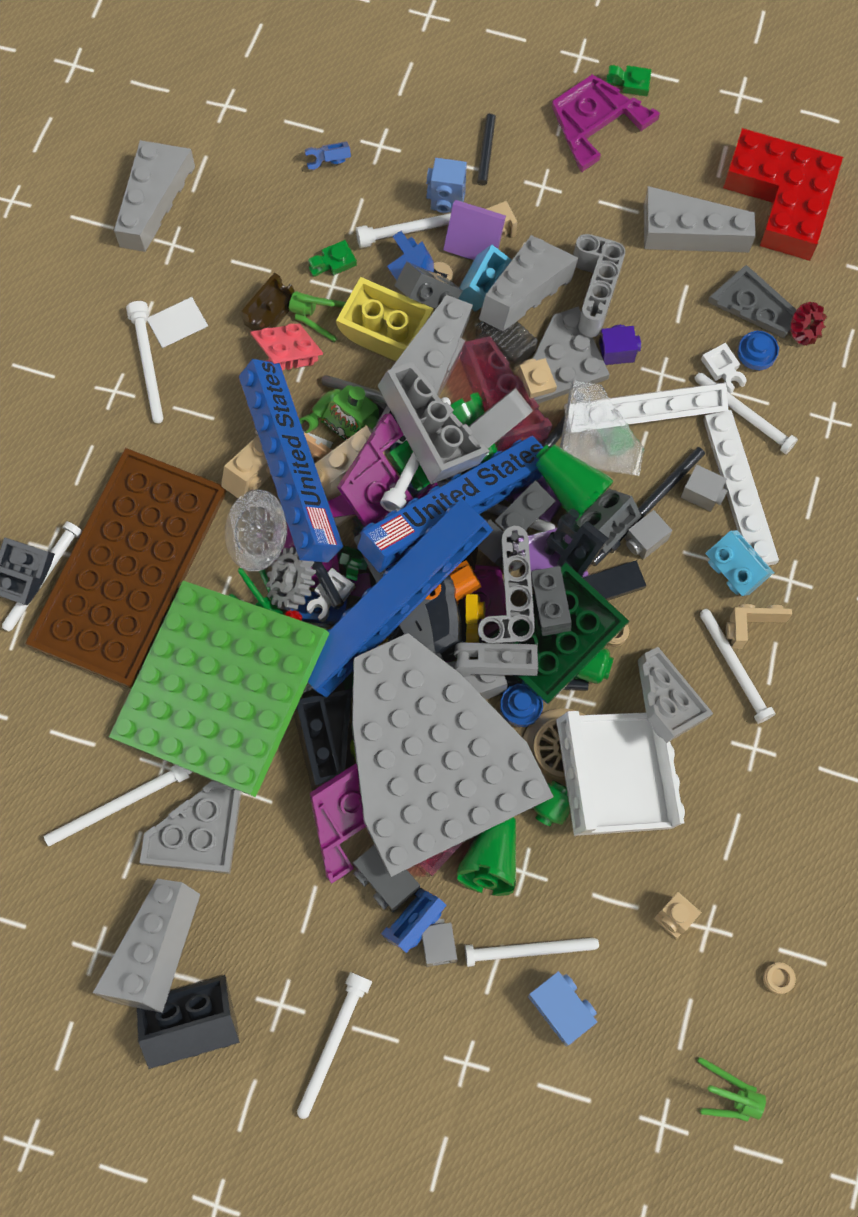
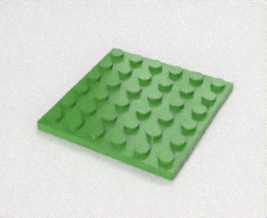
[109,581,329,798]

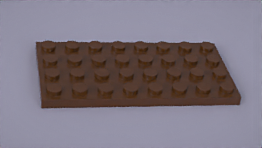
[25,448,227,689]

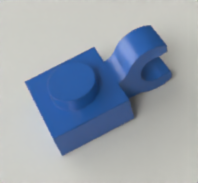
[305,141,351,169]

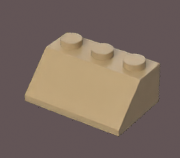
[315,425,400,527]

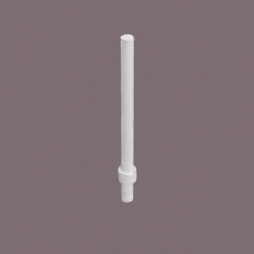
[44,765,193,846]

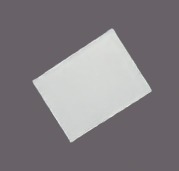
[147,297,208,348]

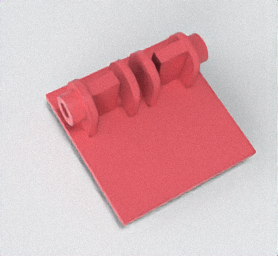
[251,323,323,370]

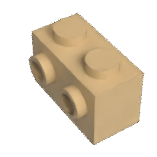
[221,436,272,501]

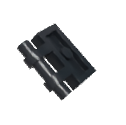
[544,509,609,577]

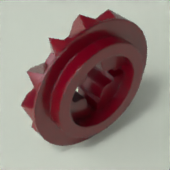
[791,302,827,346]

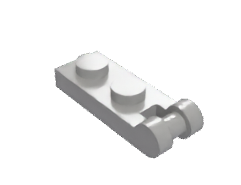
[454,643,538,677]

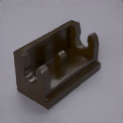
[241,272,295,331]

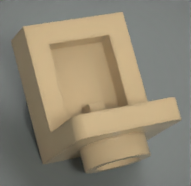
[516,358,557,399]

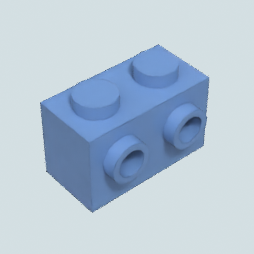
[426,158,467,213]
[527,971,597,1047]

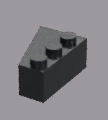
[293,688,353,791]

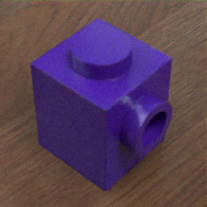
[599,325,641,365]

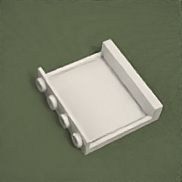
[556,711,685,836]

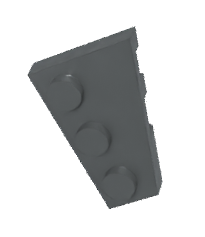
[708,265,797,338]

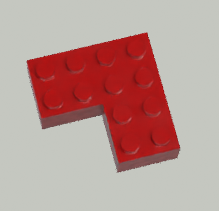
[723,128,843,261]

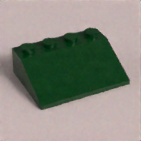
[486,563,629,704]

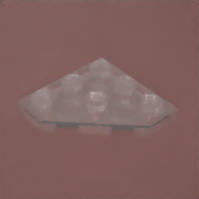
[560,380,644,476]

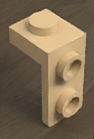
[726,604,792,649]

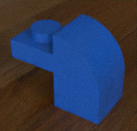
[387,231,434,281]

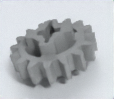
[266,547,316,610]

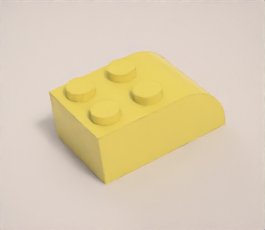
[336,277,434,361]

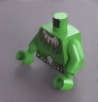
[299,385,379,441]

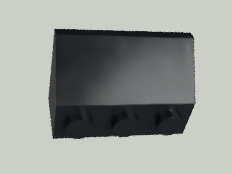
[136,975,240,1069]

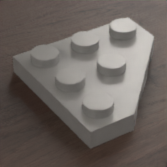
[531,307,610,405]
[638,647,713,743]
[140,781,242,874]

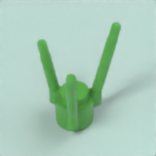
[289,291,346,342]
[698,1057,766,1122]

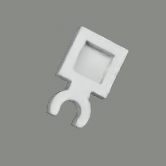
[701,343,746,394]
[306,568,355,622]

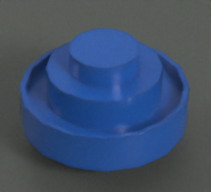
[738,330,779,371]
[500,684,543,727]

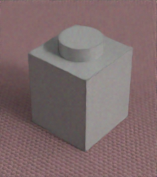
[681,465,728,512]
[625,510,672,560]
[422,919,457,967]

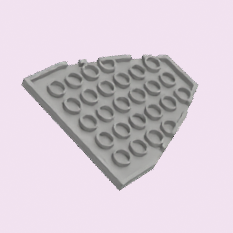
[352,633,553,877]

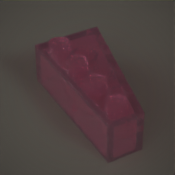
[460,336,553,451]

